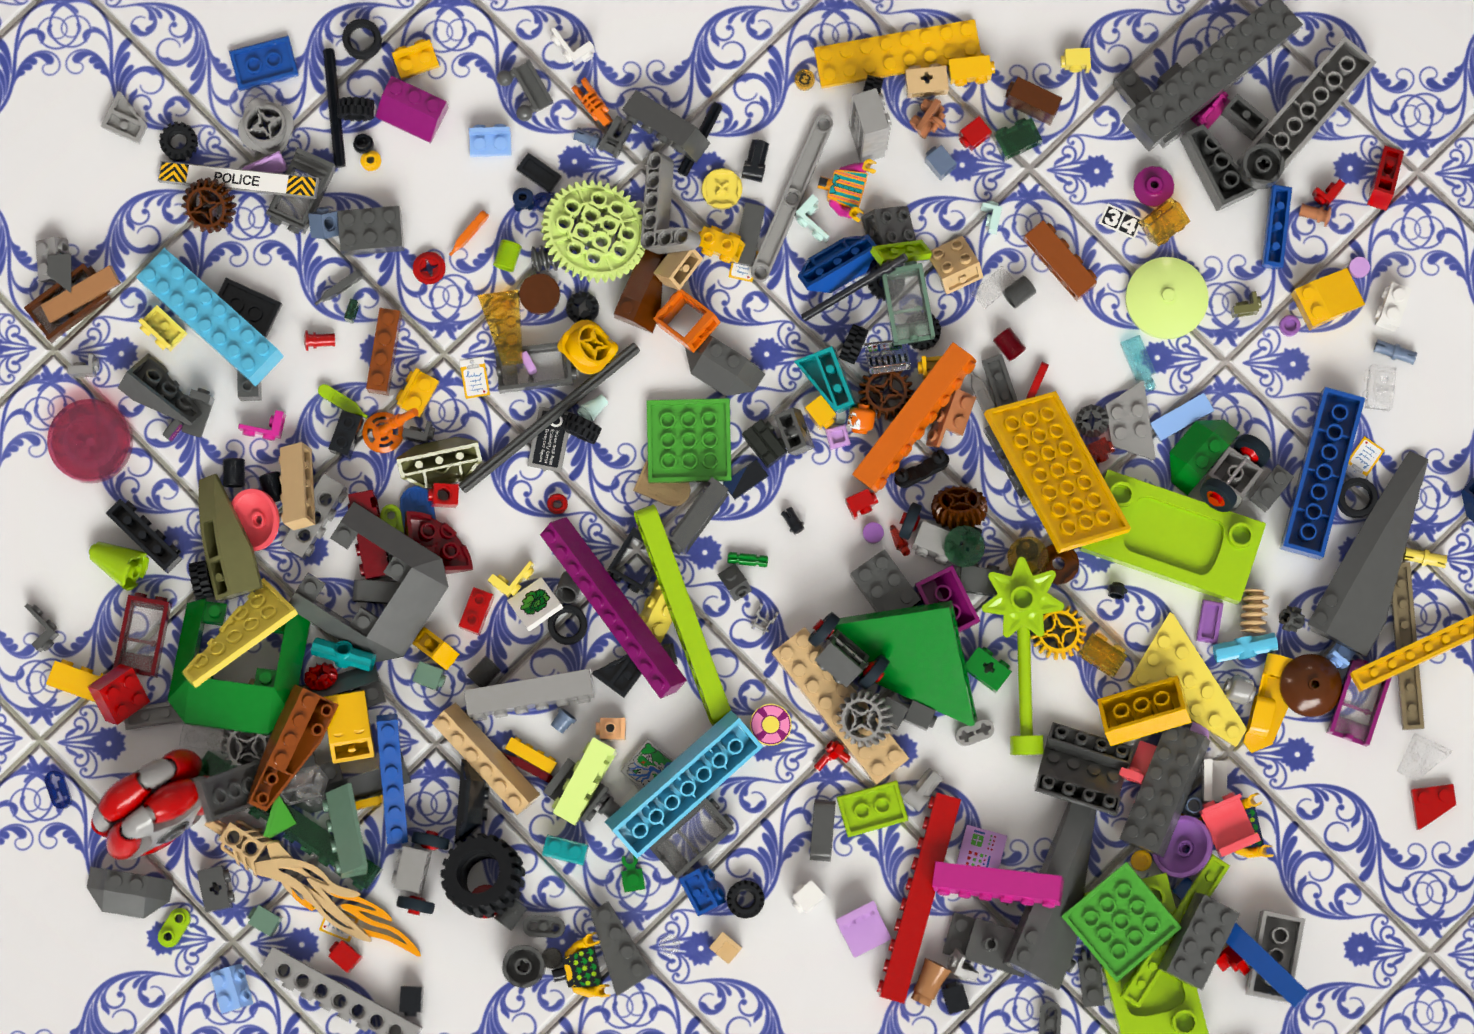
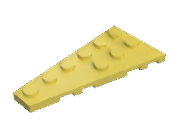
[182,578,298,688]

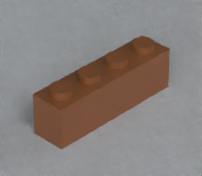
[1023,220,1097,301]
[366,308,402,396]

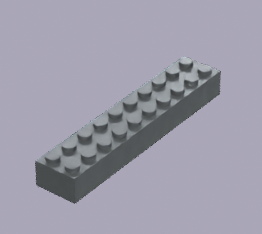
[1122,0,1303,152]

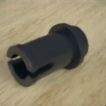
[781,507,805,535]

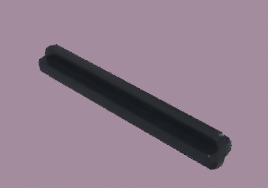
[678,102,723,177]

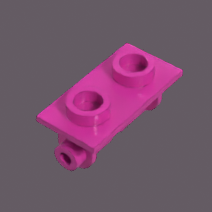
[1190,91,1230,129]

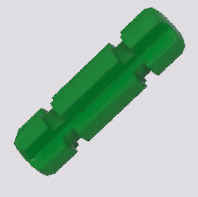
[727,552,768,567]

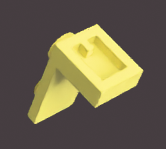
[488,561,534,598]

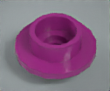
[1133,166,1174,207]

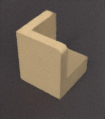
[709,932,742,964]

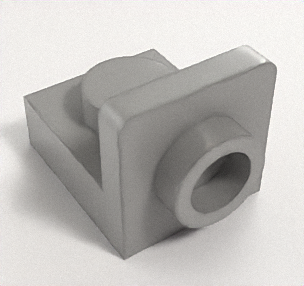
[68,353,99,378]

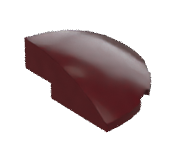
[405,511,473,574]

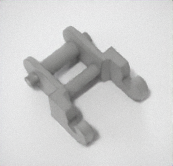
[751,603,779,635]

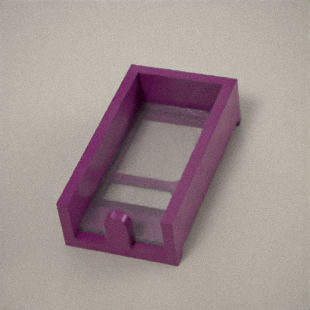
[1326,658,1392,746]

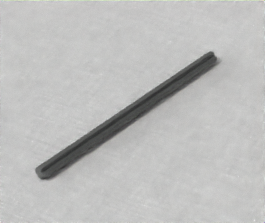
[459,343,640,493]

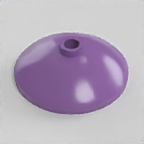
[1152,815,1213,878]

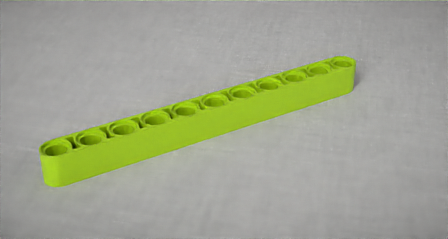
[634,504,731,726]

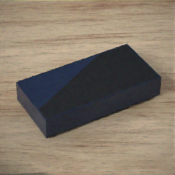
[723,459,769,500]

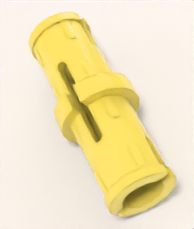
[1403,547,1447,568]

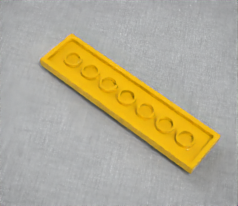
[814,19,981,89]

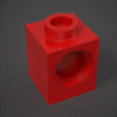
[959,116,992,151]
[428,483,459,508]
[328,940,363,973]

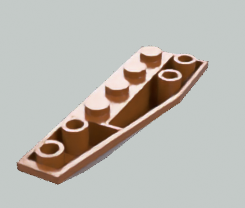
[247,685,338,811]

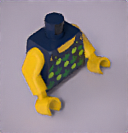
[1234,793,1273,858]

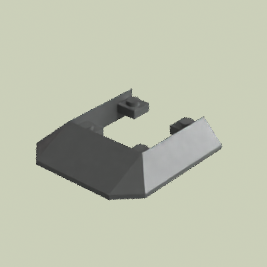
[289,502,449,663]
[282,663,411,814]

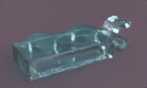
[1120,335,1156,392]

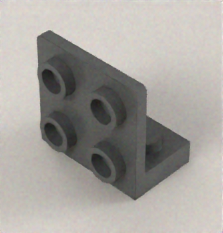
[861,206,916,246]

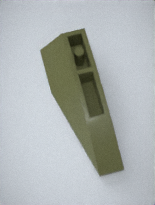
[198,474,263,600]

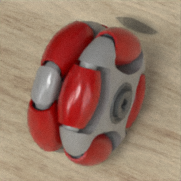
[91,749,209,860]

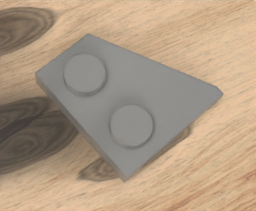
[101,91,148,144]

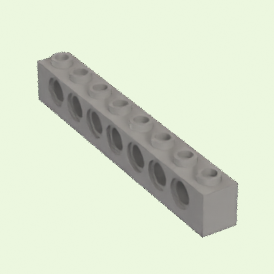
[260,947,422,1034]

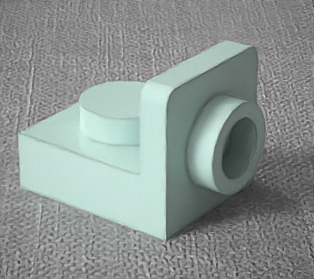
[981,201,1002,235]

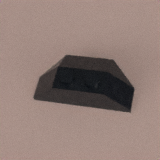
[454,759,490,844]

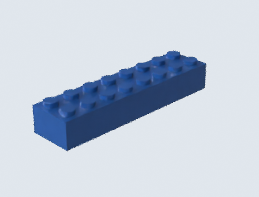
[1280,387,1365,560]

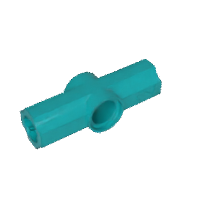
[311,637,376,672]

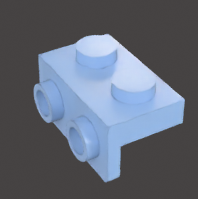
[210,964,253,1014]

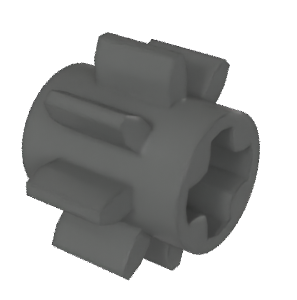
[1279,606,1305,632]

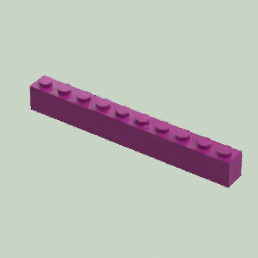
[540,517,687,699]

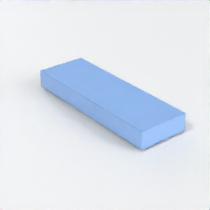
[1150,393,1214,442]

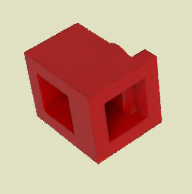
[845,488,879,520]

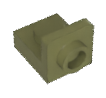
[1231,291,1262,318]

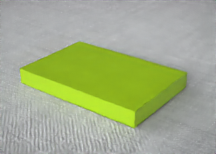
[836,780,909,838]

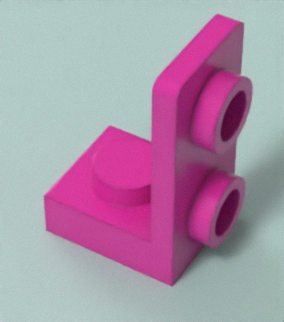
[238,410,286,441]

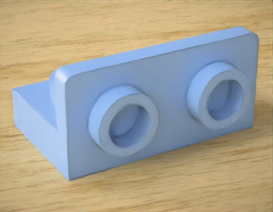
[469,124,512,157]

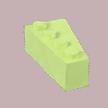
[552,737,617,826]

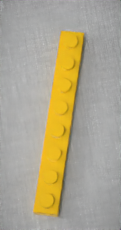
[1350,615,1474,692]

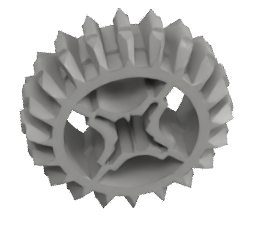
[836,690,893,747]
[221,730,272,768]

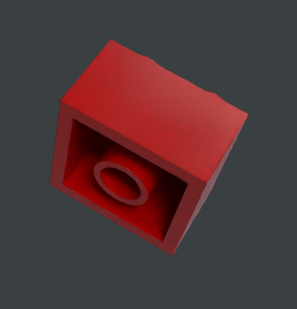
[88,664,150,725]

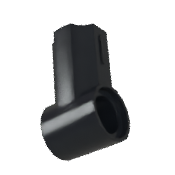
[741,139,769,183]

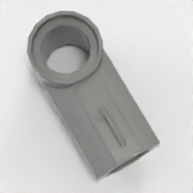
[903,768,943,812]

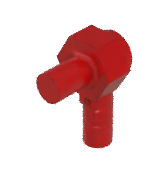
[814,740,851,771]

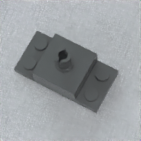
[942,912,1025,978]

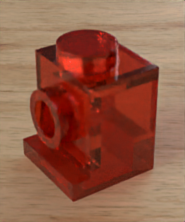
[1086,437,1115,464]

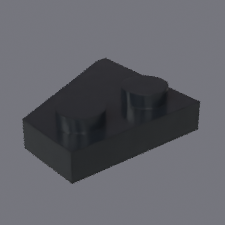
[592,654,642,698]

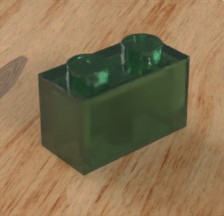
[993,118,1042,161]

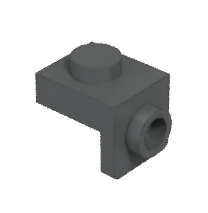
[717,564,752,601]

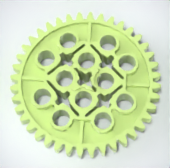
[541,180,645,283]

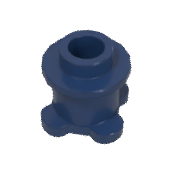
[513,188,534,212]

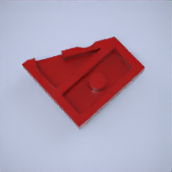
[1410,784,1457,830]

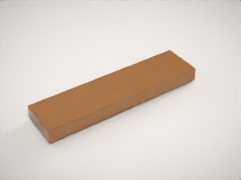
[41,265,121,323]

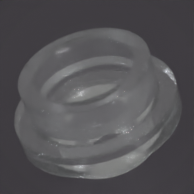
[659,934,680,955]

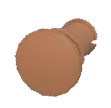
[1299,203,1332,227]

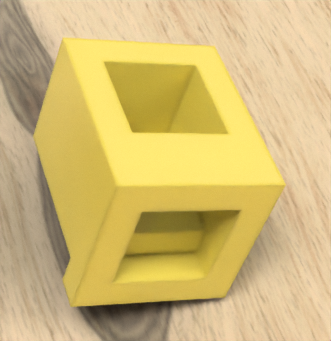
[1060,48,1091,73]

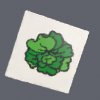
[507,577,563,631]

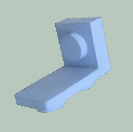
[1325,643,1356,670]

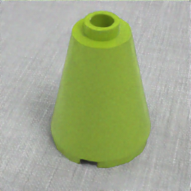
[89,542,149,591]

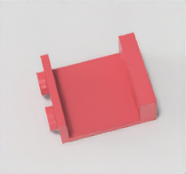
[1199,792,1261,858]

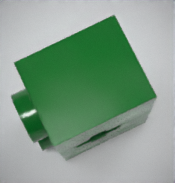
[966,647,1012,694]

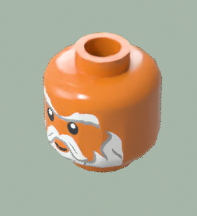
[847,403,876,434]

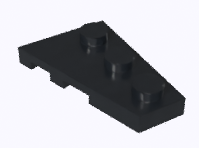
[217,278,283,338]

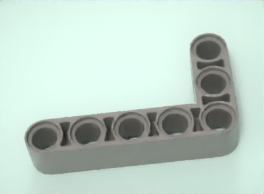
[641,152,701,254]

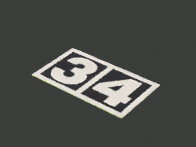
[1099,204,1143,239]

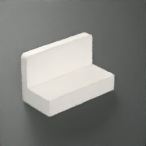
[1201,759,1227,803]

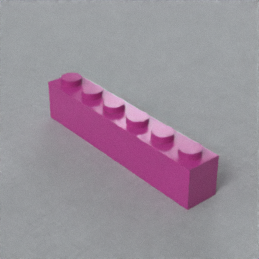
[932,862,1064,908]

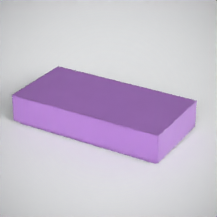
[1196,599,1224,644]

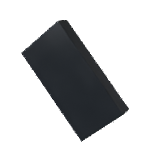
[516,153,562,193]

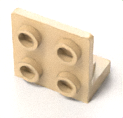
[929,236,984,295]

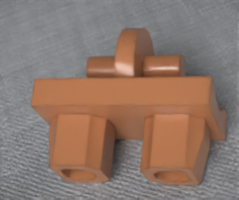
[910,98,946,139]

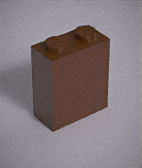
[1005,77,1062,125]

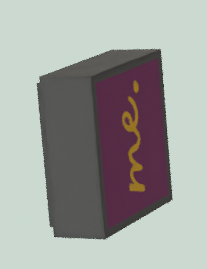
[162,419,183,442]

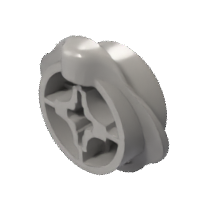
[238,98,294,155]

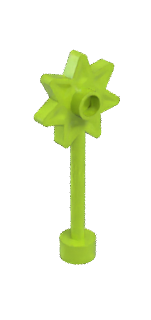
[982,557,1064,755]

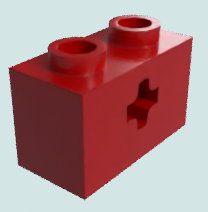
[459,587,494,636]

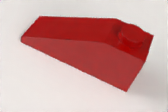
[1367,145,1404,211]

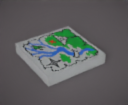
[621,739,674,789]

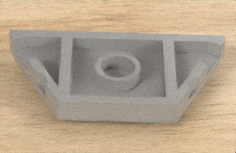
[1105,381,1156,460]

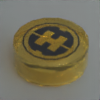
[794,69,815,91]

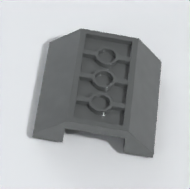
[1035,722,1133,816]

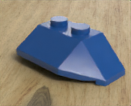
[797,234,877,293]

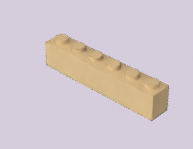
[432,703,541,815]

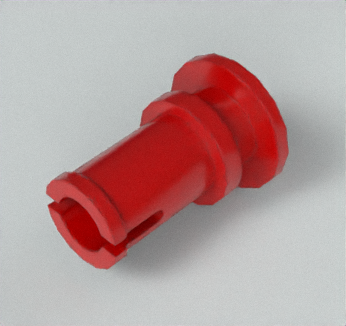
[304,330,335,351]

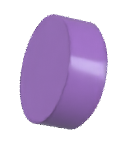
[1279,315,1301,337]
[863,522,884,544]

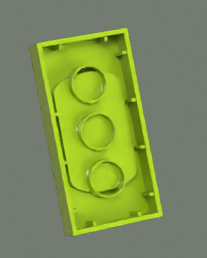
[1079,470,1266,605]
[1083,873,1209,1034]

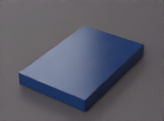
[229,36,299,91]

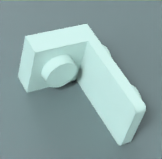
[796,194,829,243]

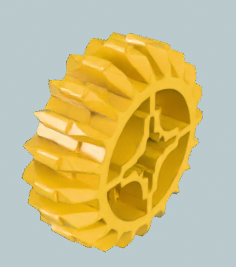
[1030,605,1087,660]

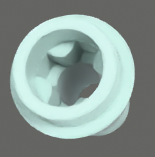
[577,394,608,422]

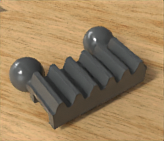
[497,59,554,121]

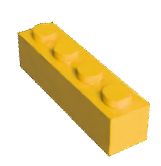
[505,736,558,775]

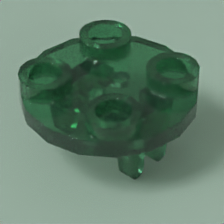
[942,525,985,568]

